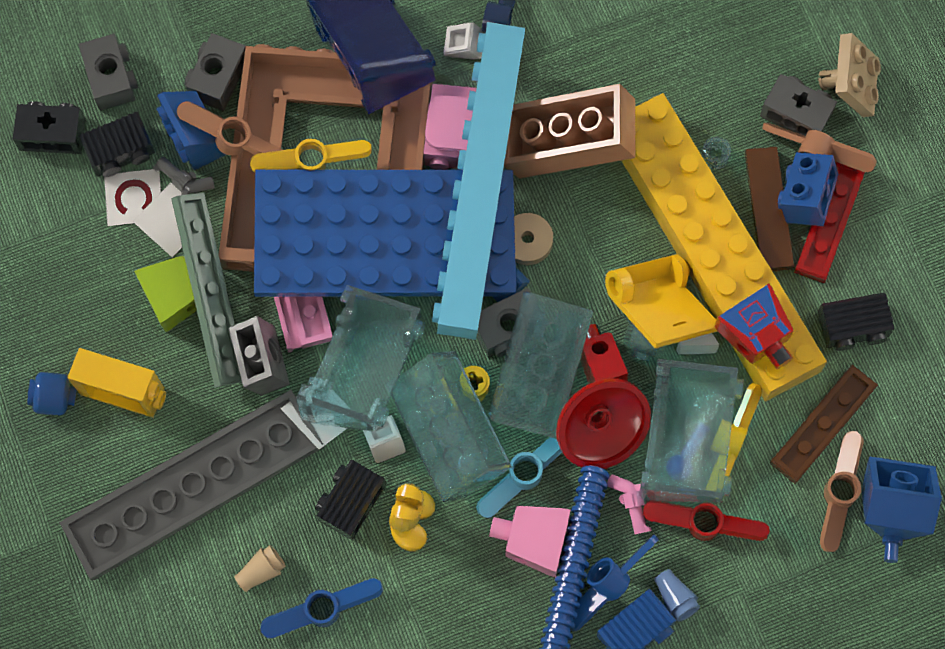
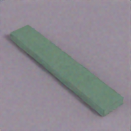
[171,193,242,388]

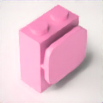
[423,84,477,170]

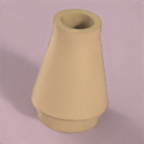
[234,545,286,592]

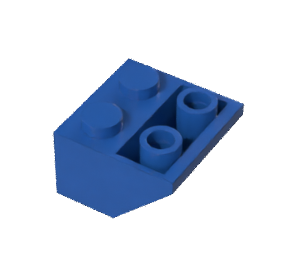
[156,91,226,171]

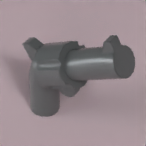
[153,156,215,195]

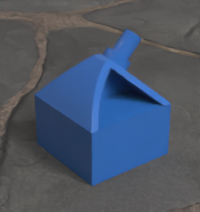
[861,456,942,563]

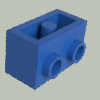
[778,152,838,226]

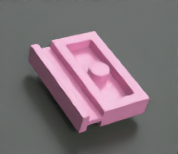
[274,297,334,353]

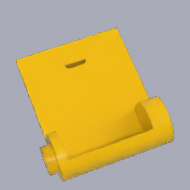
[605,254,717,348]

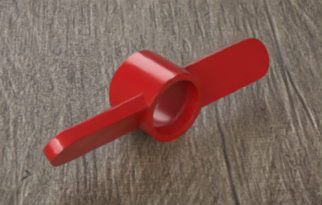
[643,500,770,541]

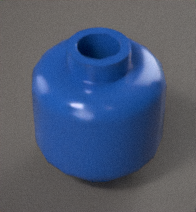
[27,372,76,416]

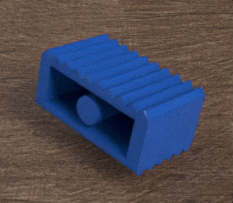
[597,589,676,649]

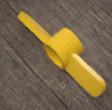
[250,139,372,172]
[706,383,762,501]

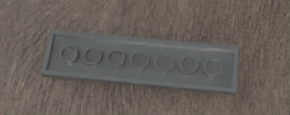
[59,390,324,581]

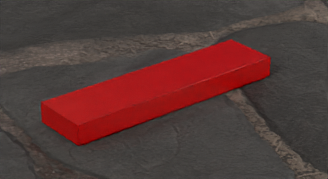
[794,162,865,283]

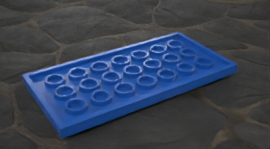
[254,169,516,297]

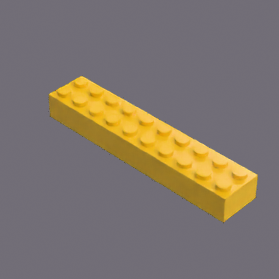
[621,93,827,402]

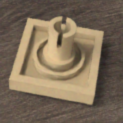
[818,33,881,117]

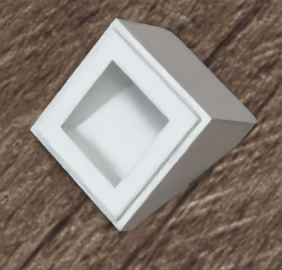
[444,22,484,59]
[676,333,719,355]
[362,415,406,463]

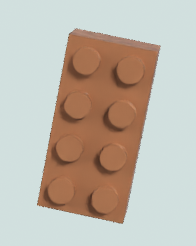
[504,84,635,179]

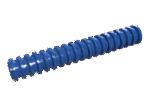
[539,466,610,649]

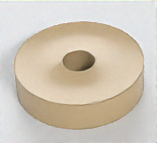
[514,213,553,265]

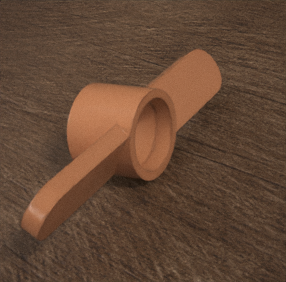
[177,101,282,155]
[762,122,877,172]
[820,431,864,552]

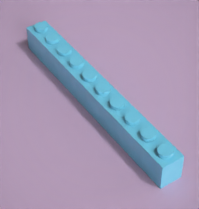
[432,22,525,340]

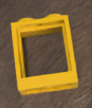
[68,348,166,418]

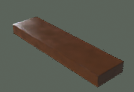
[744,147,794,271]
[769,364,878,484]

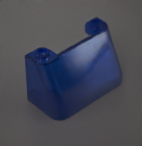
[306,0,436,114]

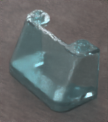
[296,285,425,432]
[640,359,744,503]

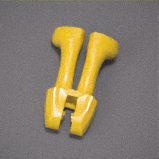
[389,484,435,552]

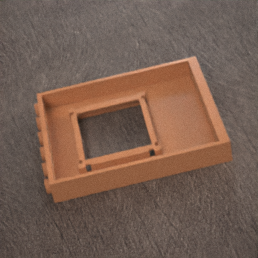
[219,44,434,272]

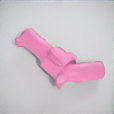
[607,475,652,534]

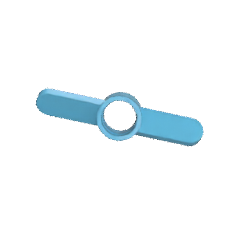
[477,432,562,518]

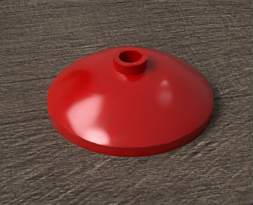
[556,378,651,469]

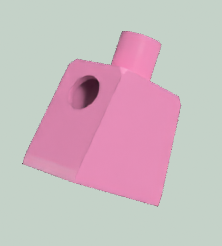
[489,506,571,577]

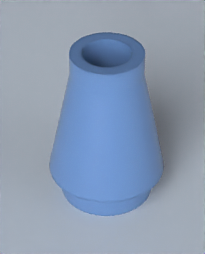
[654,569,700,622]

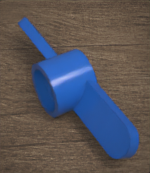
[571,534,659,631]
[260,578,383,638]

